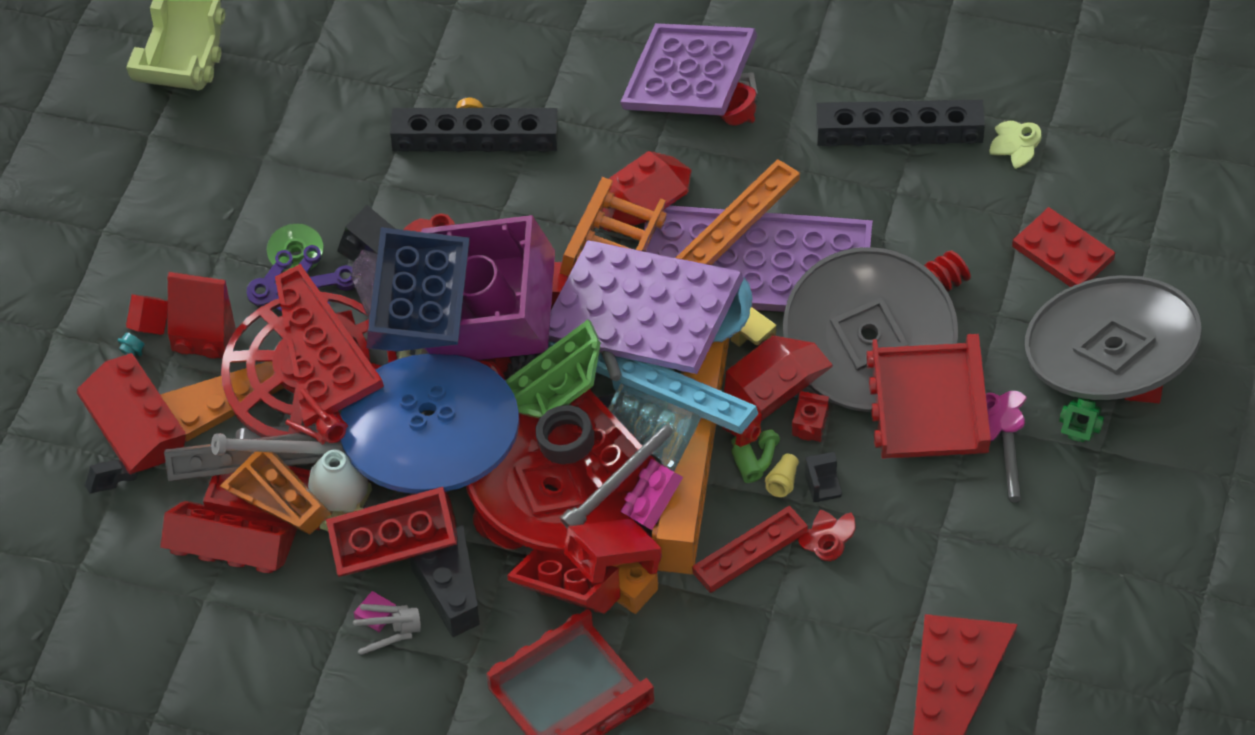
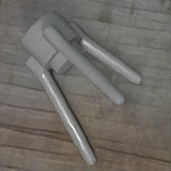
[353,604,420,655]

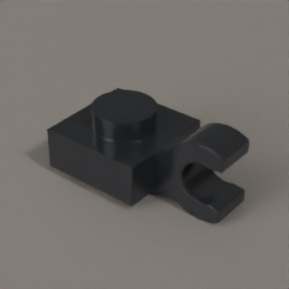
[85,460,139,494]

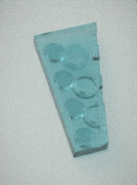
[608,383,701,471]

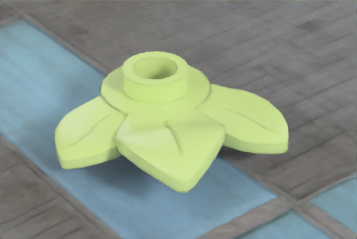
[989,121,1042,169]

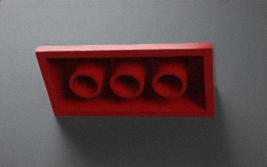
[77,353,186,474]
[326,487,457,577]
[160,501,297,573]

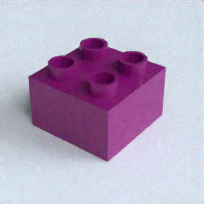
[422,215,555,360]

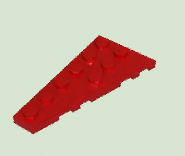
[913,614,1018,735]

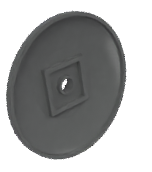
[783,247,958,412]
[1025,276,1202,400]

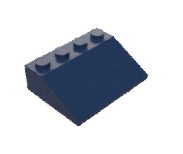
[366,227,469,352]

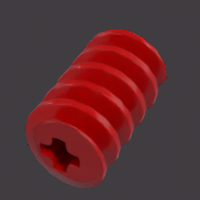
[924,251,971,292]

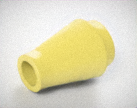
[765,454,799,497]

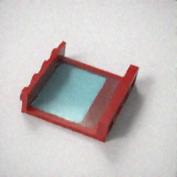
[486,609,654,735]

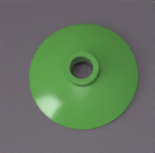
[267,224,324,272]

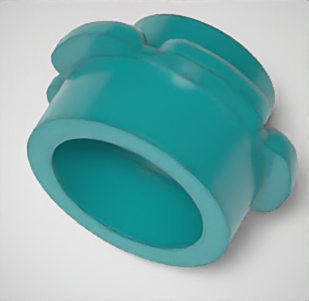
[117,332,145,356]

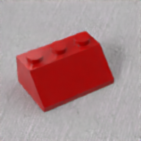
[507,549,621,614]

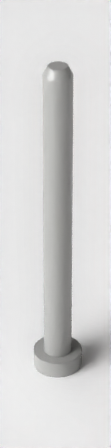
[211,434,345,455]

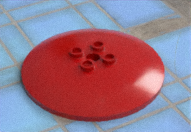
[466,414,634,553]

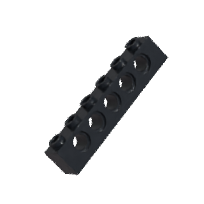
[816,100,985,146]
[390,108,558,152]

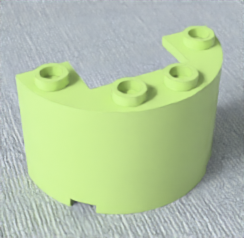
[126,0,225,90]

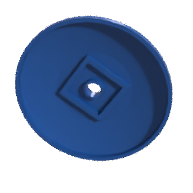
[341,353,519,494]

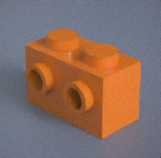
[612,562,658,614]

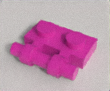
[621,459,683,530]

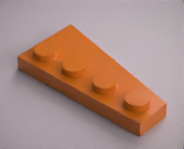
[160,362,284,442]

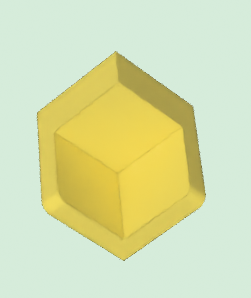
[731,307,776,347]

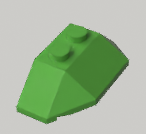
[505,319,601,418]

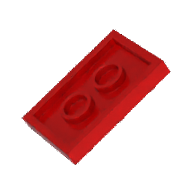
[1012,207,1115,287]

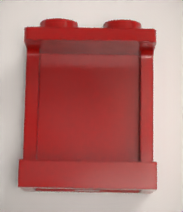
[564,518,662,584]

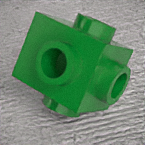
[1059,398,1105,442]

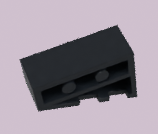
[337,205,396,274]

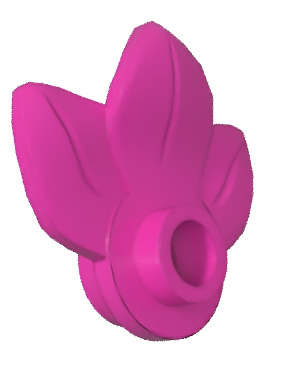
[986,391,1027,440]

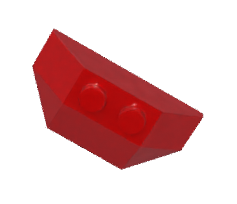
[600,151,692,232]
[724,335,833,421]

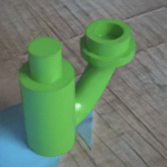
[731,430,780,483]

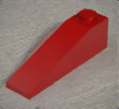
[568,389,657,495]

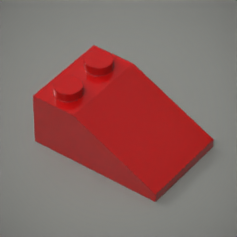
[168,272,236,359]

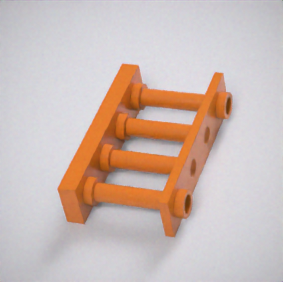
[560,177,667,276]

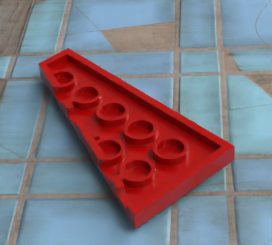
[275,264,384,428]

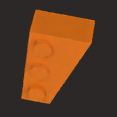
[220,452,331,535]

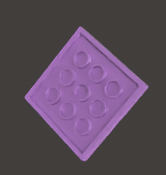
[621,23,757,116]

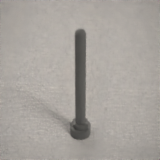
[559,424,673,529]

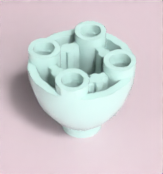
[308,450,368,513]

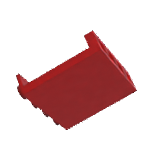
[866,334,991,459]

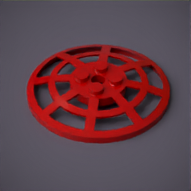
[221,292,397,438]

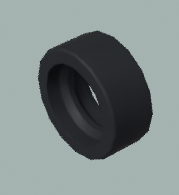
[536,405,595,464]

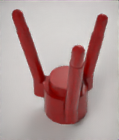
[285,389,348,445]

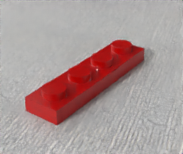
[692,505,808,593]

